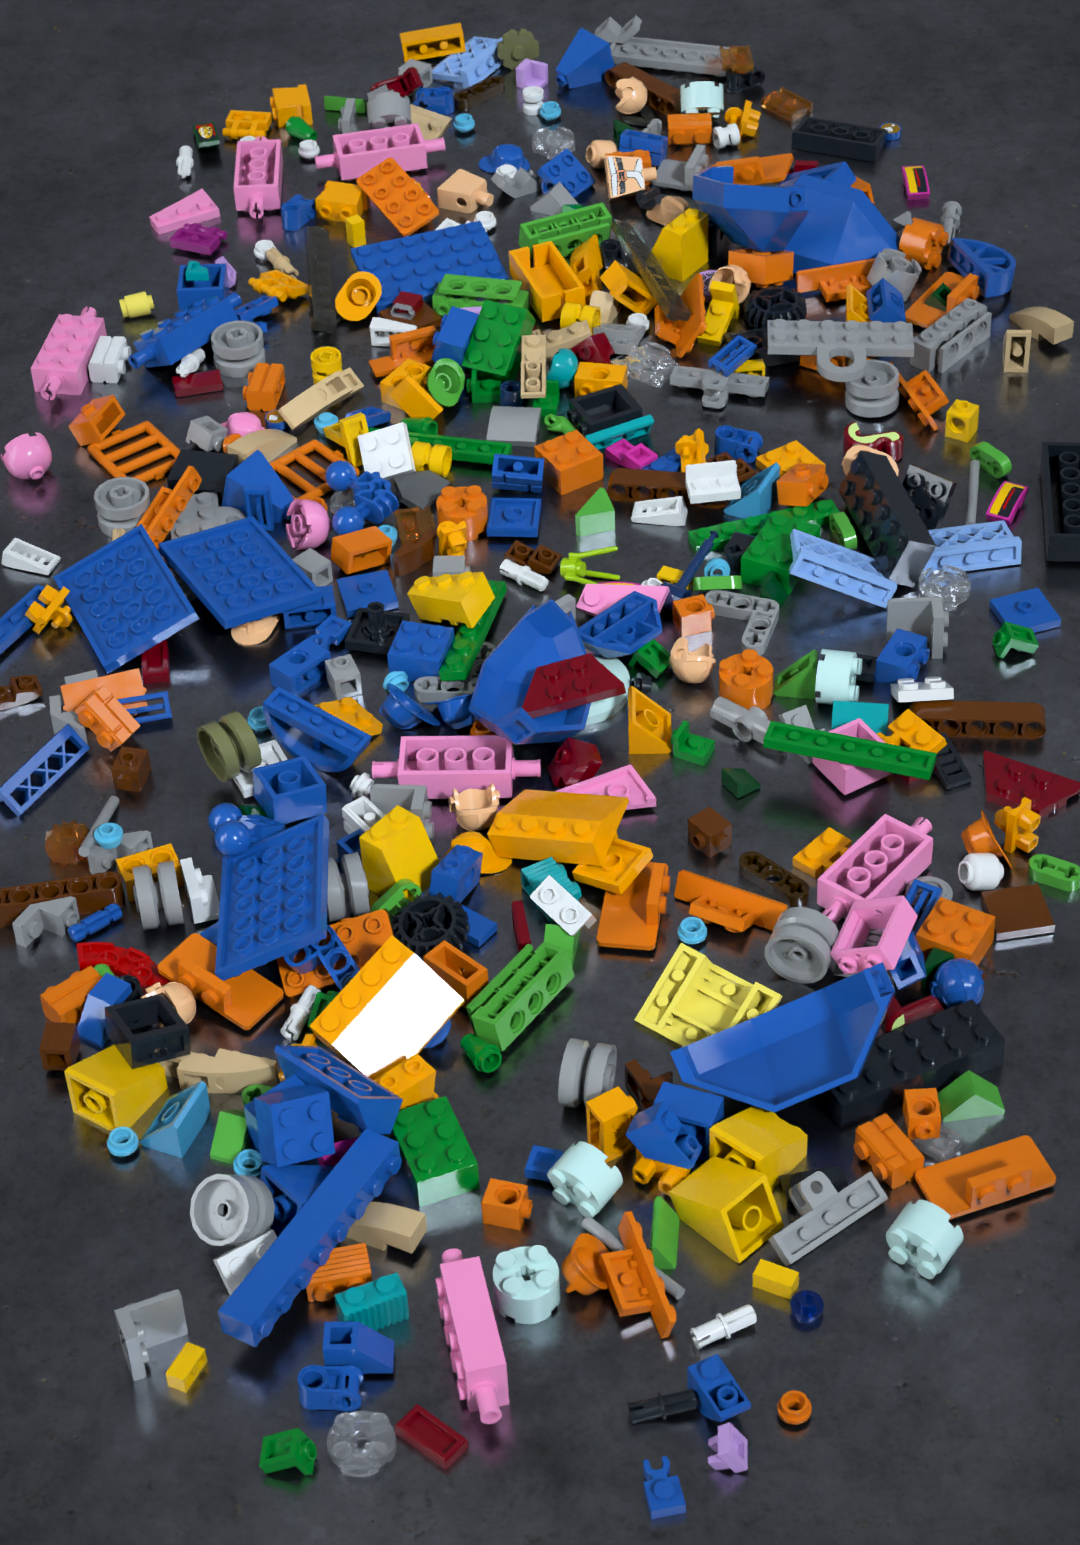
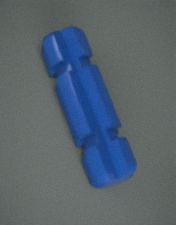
[68,903,123,942]

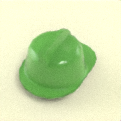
[426,358,465,407]

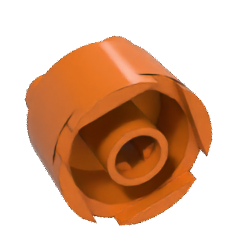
[899,218,949,270]
[436,485,488,542]
[719,649,774,710]

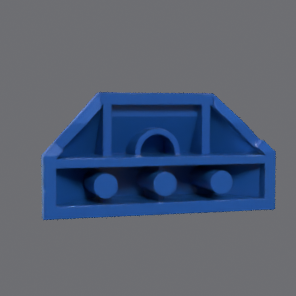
[578,591,662,658]

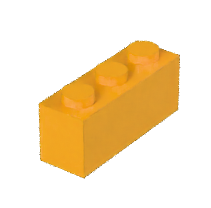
[400,23,466,62]

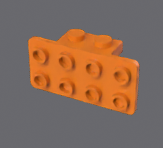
[710,153,794,186]
[356,157,439,237]
[905,272,981,328]
[654,273,707,358]
[596,862,670,951]
[276,909,394,998]
[158,933,284,1030]
[915,1135,1056,1220]

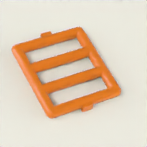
[87,421,180,482]
[269,439,360,500]

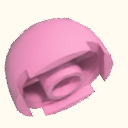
[0,432,52,480]
[286,499,332,550]

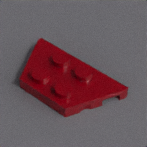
[522,653,626,718]
[983,750,1080,817]

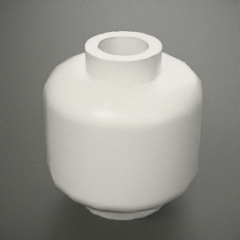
[958,852,1004,891]

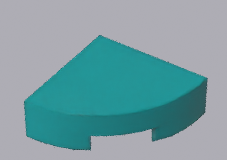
[185,261,209,281]

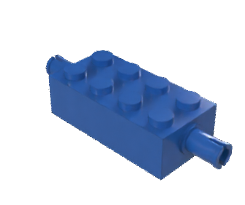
[128,292,242,369]

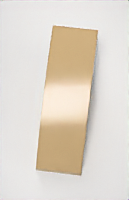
[1009,306,1074,345]
[227,429,297,464]
[346,1201,427,1253]

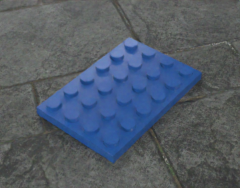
[351,221,509,313]
[159,516,321,629]
[53,524,199,673]
[215,813,329,981]

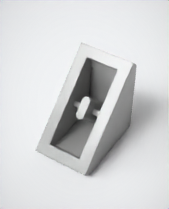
[531,182,578,216]

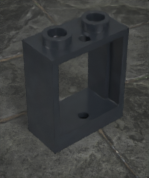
[567,384,643,437]
[105,993,190,1069]

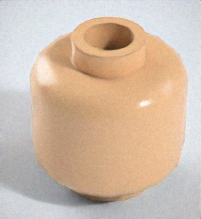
[586,140,619,169]

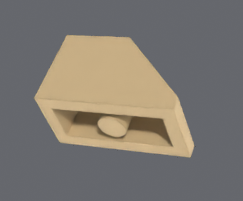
[1002,330,1032,373]

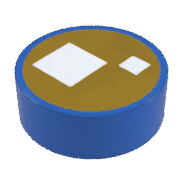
[880,123,901,141]
[265,409,289,430]

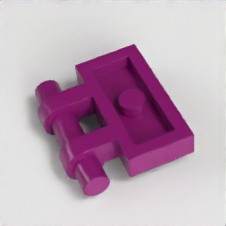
[169,223,227,255]

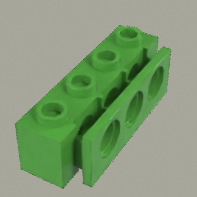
[519,202,612,258]
[432,274,530,318]
[466,942,575,1052]

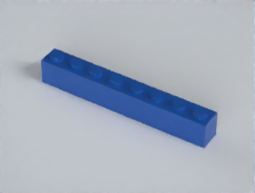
[218,1128,402,1347]

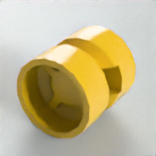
[560,302,601,335]
[310,346,343,385]
[411,441,452,478]

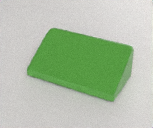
[324,96,368,114]
[650,1196,680,1270]

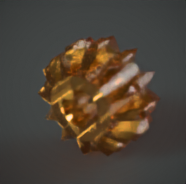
[44,820,90,867]

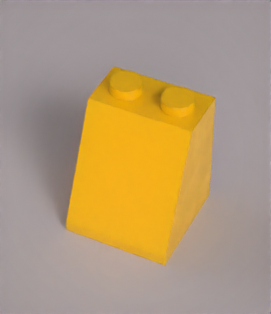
[645,207,708,282]
[359,805,440,898]
[64,1045,168,1131]
[709,1106,808,1191]
[669,1156,784,1263]

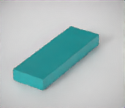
[585,414,654,450]

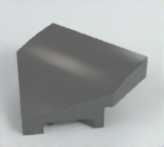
[392,470,450,516]

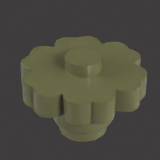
[497,29,539,70]

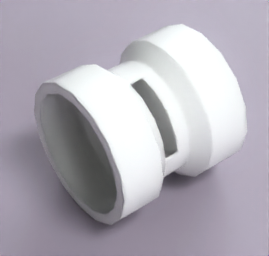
[522,86,544,116]
[712,123,740,149]

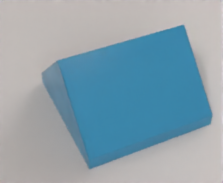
[723,462,780,519]
[139,1081,211,1158]

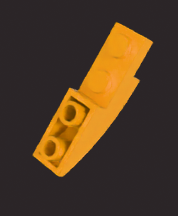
[570,234,603,305]

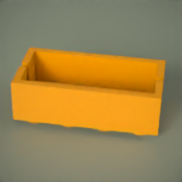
[509,241,586,322]

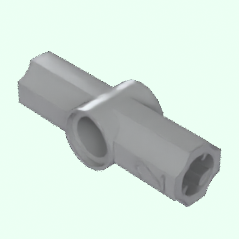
[710,696,781,752]

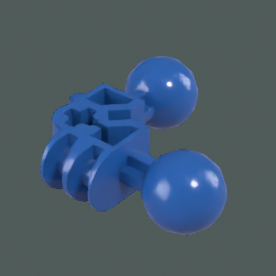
[325,460,399,535]
[208,803,286,857]

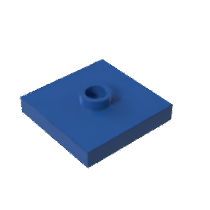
[487,498,542,537]
[336,569,399,618]
[989,588,1061,633]

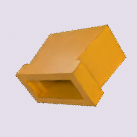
[269,84,313,128]
[315,181,371,222]
[600,260,659,315]
[373,1053,439,1110]

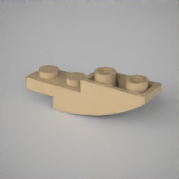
[531,320,592,363]
[521,335,547,398]
[278,367,364,430]
[155,1048,280,1094]

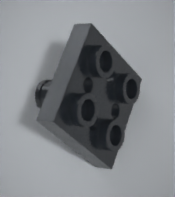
[902,464,957,529]
[345,602,410,655]

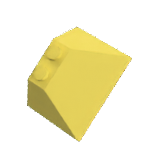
[635,943,782,1047]

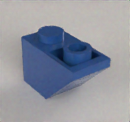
[625,1101,703,1169]
[322,1321,395,1374]
[687,1354,751,1422]

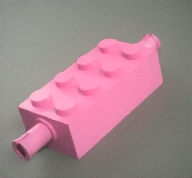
[314,123,445,181]
[234,136,283,218]
[31,306,107,400]
[372,735,541,799]
[817,814,933,925]
[435,1248,509,1424]

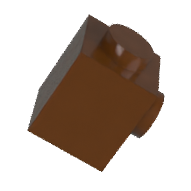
[111,746,151,792]
[688,806,732,858]
[39,1022,80,1071]

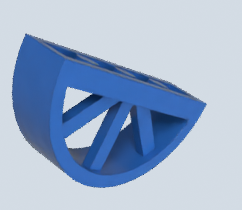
[777,161,857,187]
[947,238,1016,298]
[263,686,372,772]

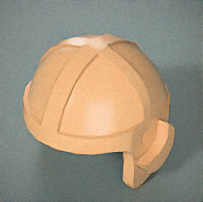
[615,76,647,115]
[708,265,751,304]
[669,637,716,684]
[448,783,500,831]
[140,982,196,1028]

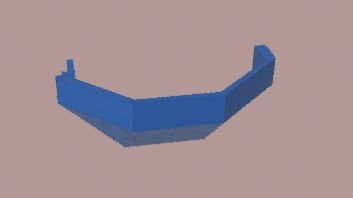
[693,166,809,252]
[777,174,901,274]
[468,599,591,745]
[670,962,895,1113]

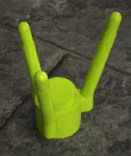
[560,546,620,585]

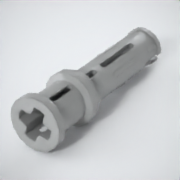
[940,201,962,255]

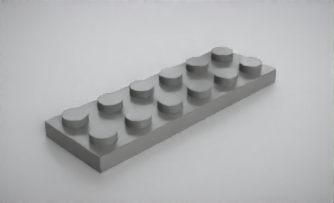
[610,37,737,77]

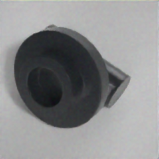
[635,186,660,210]

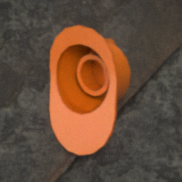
[961,810,1013,869]
[561,1233,609,1296]

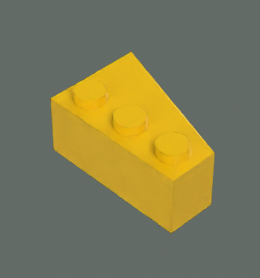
[407,571,495,629]

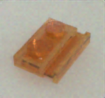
[719,46,754,73]
[761,87,813,122]
[394,505,437,546]

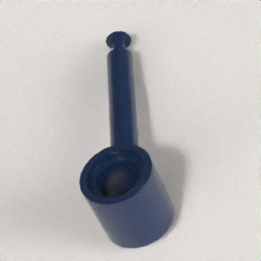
[499,361,547,407]
[661,531,719,612]

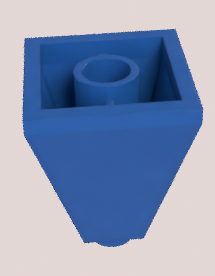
[555,28,615,89]
[222,449,294,523]
[260,1165,334,1237]

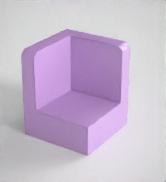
[516,59,548,89]

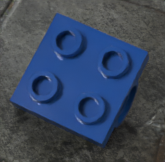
[537,148,596,199]

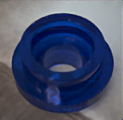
[790,1290,824,1323]

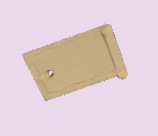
[410,104,452,140]

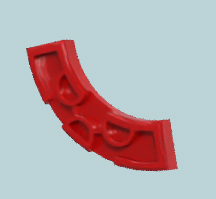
[76,942,171,995]

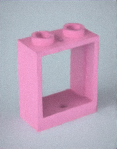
[830,895,918,974]

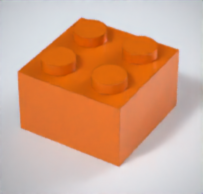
[728,248,794,288]
[534,430,604,496]
[916,897,996,967]

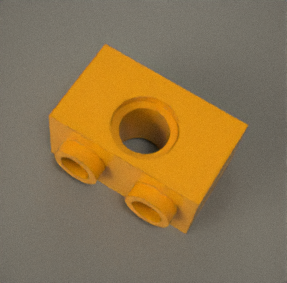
[574,362,628,398]

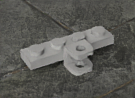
[670,365,770,409]
[768,1171,889,1267]

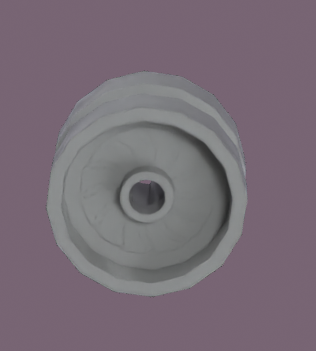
[211,321,266,378]
[845,360,899,418]
[94,477,151,537]
[327,852,370,922]
[133,860,184,931]
[765,907,839,984]
[558,1038,617,1108]
[190,1174,275,1246]

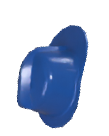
[478,144,530,173]
[379,683,441,729]
[423,694,476,729]

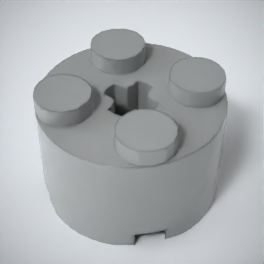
[367,92,412,130]
[867,249,922,302]

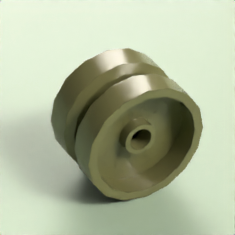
[196,710,262,782]

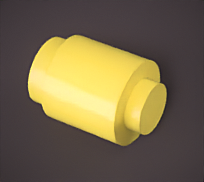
[119,291,155,319]

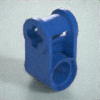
[413,87,455,115]
[281,194,317,231]
[714,425,763,463]
[297,1365,364,1412]

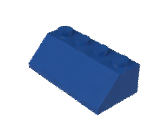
[274,1045,403,1134]

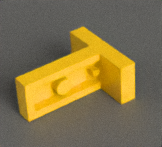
[697,281,740,347]
[323,412,369,467]

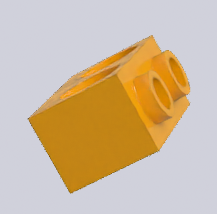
[380,358,432,410]
[116,843,184,902]
[586,1086,638,1163]

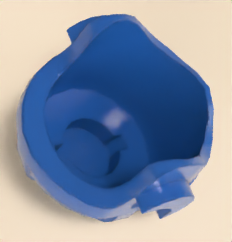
[929,958,984,1008]

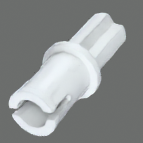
[176,146,194,178]
[176,348,205,378]
[500,559,548,591]
[280,985,322,1041]
[690,1304,757,1349]

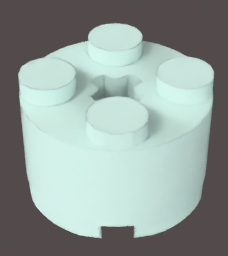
[680,81,724,120]
[815,649,862,705]
[547,1141,623,1218]
[886,1200,963,1279]
[492,1245,560,1324]

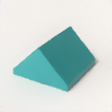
[831,701,889,736]

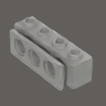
[910,298,992,373]

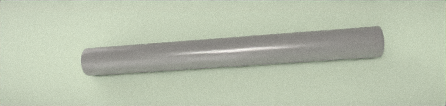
[965,460,980,525]
[78,796,120,857]
[582,1216,685,1300]

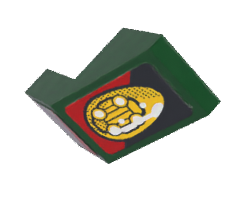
[192,122,220,151]

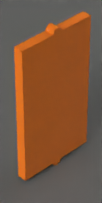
[60,668,148,716]

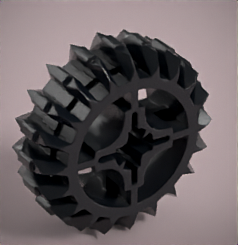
[744,285,807,329]
[391,891,470,962]

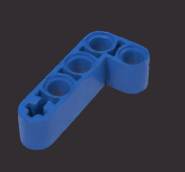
[283,925,361,991]

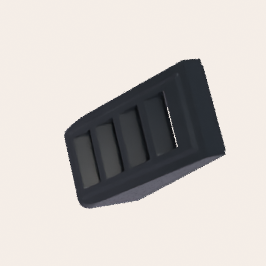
[933,732,972,789]

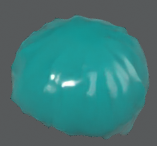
[547,348,578,389]

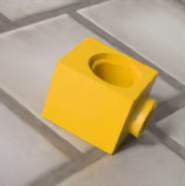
[945,399,979,443]

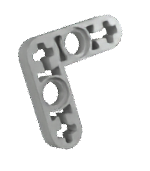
[705,590,779,656]
[414,642,495,703]

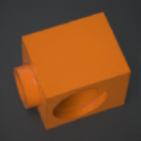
[673,594,715,637]
[903,1088,941,1139]
[481,1178,533,1230]

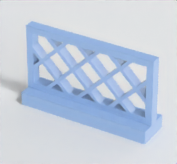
[432,36,503,89]
[920,520,1022,577]
[789,529,897,608]

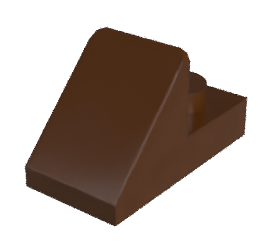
[624,1059,673,1110]

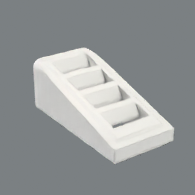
[370,317,417,347]
[631,496,688,526]
[2,538,61,575]

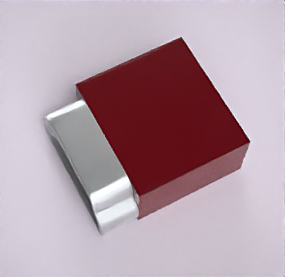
[391,291,423,320]

